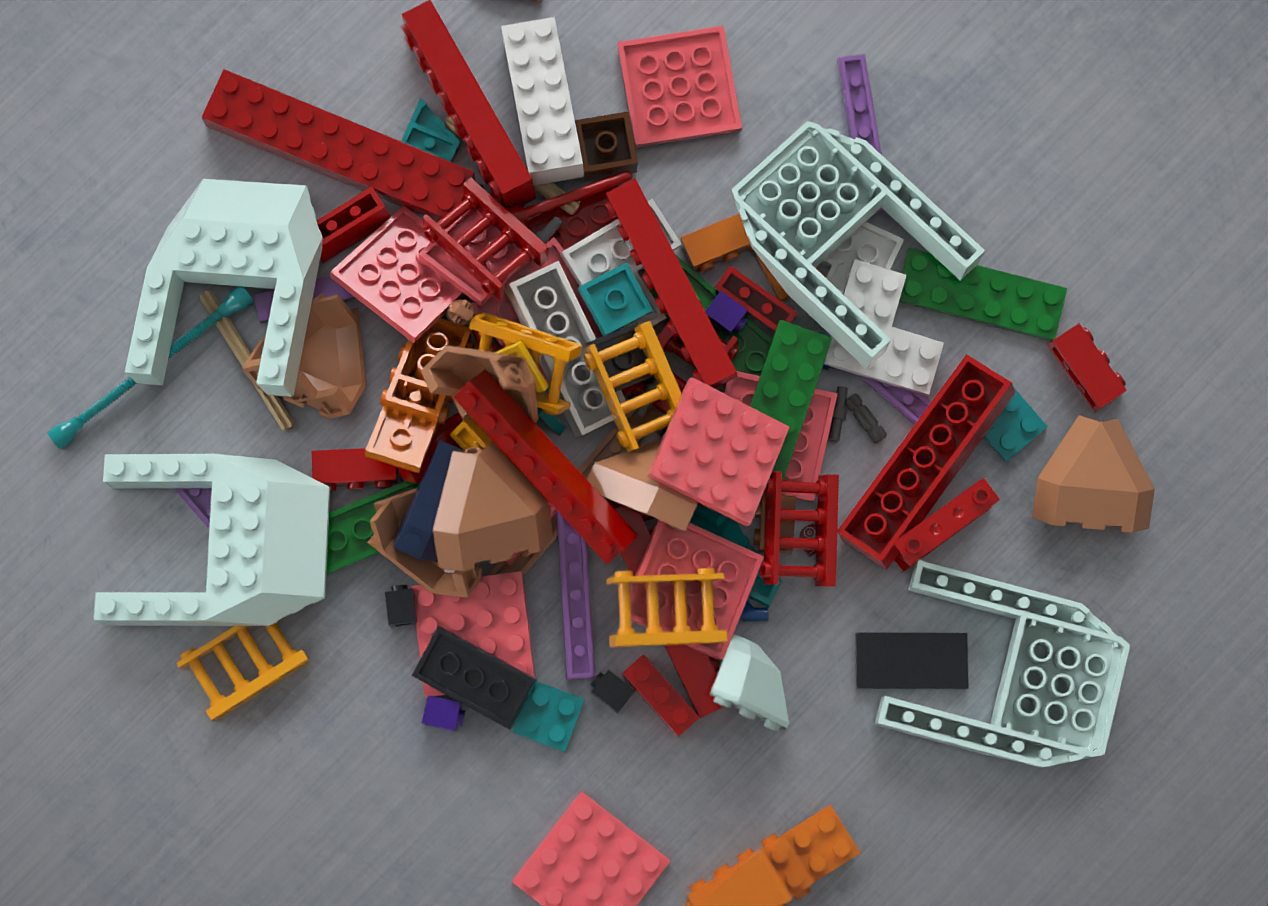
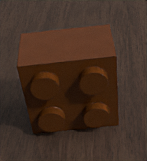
[575,111,638,181]

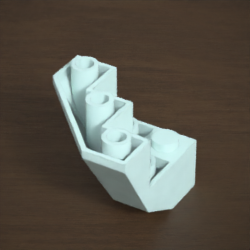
[710,634,789,732]

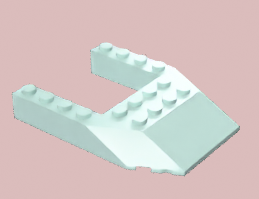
[731,121,985,369]
[125,179,323,397]
[94,454,330,626]
[874,560,1130,768]

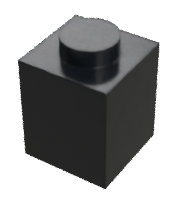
[385,585,417,628]
[590,669,635,714]

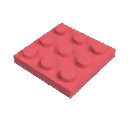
[419,209,521,307]

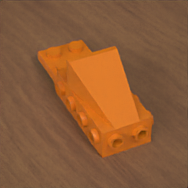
[365,318,474,473]
[685,804,861,906]

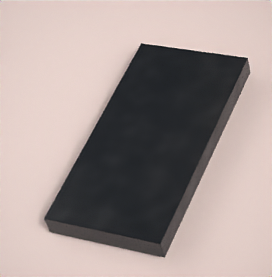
[411,626,537,730]
[855,632,969,689]

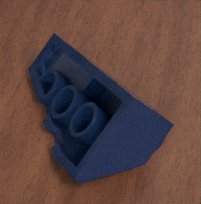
[393,440,465,562]

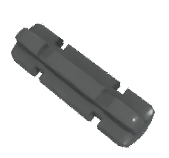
[846,393,887,443]

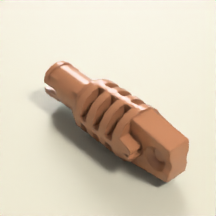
[445,300,474,325]

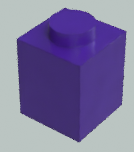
[705,291,748,337]
[422,696,466,732]

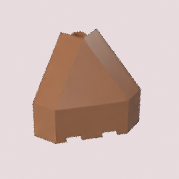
[242,292,366,419]
[421,345,538,443]
[1032,415,1155,533]
[587,437,697,531]
[433,441,553,571]
[367,488,482,597]

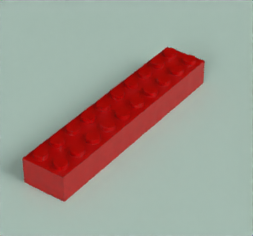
[201,69,476,222]

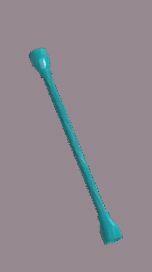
[47,286,254,450]

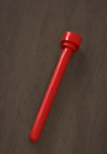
[507,171,633,226]

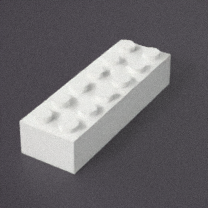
[501,17,584,186]
[504,261,629,437]

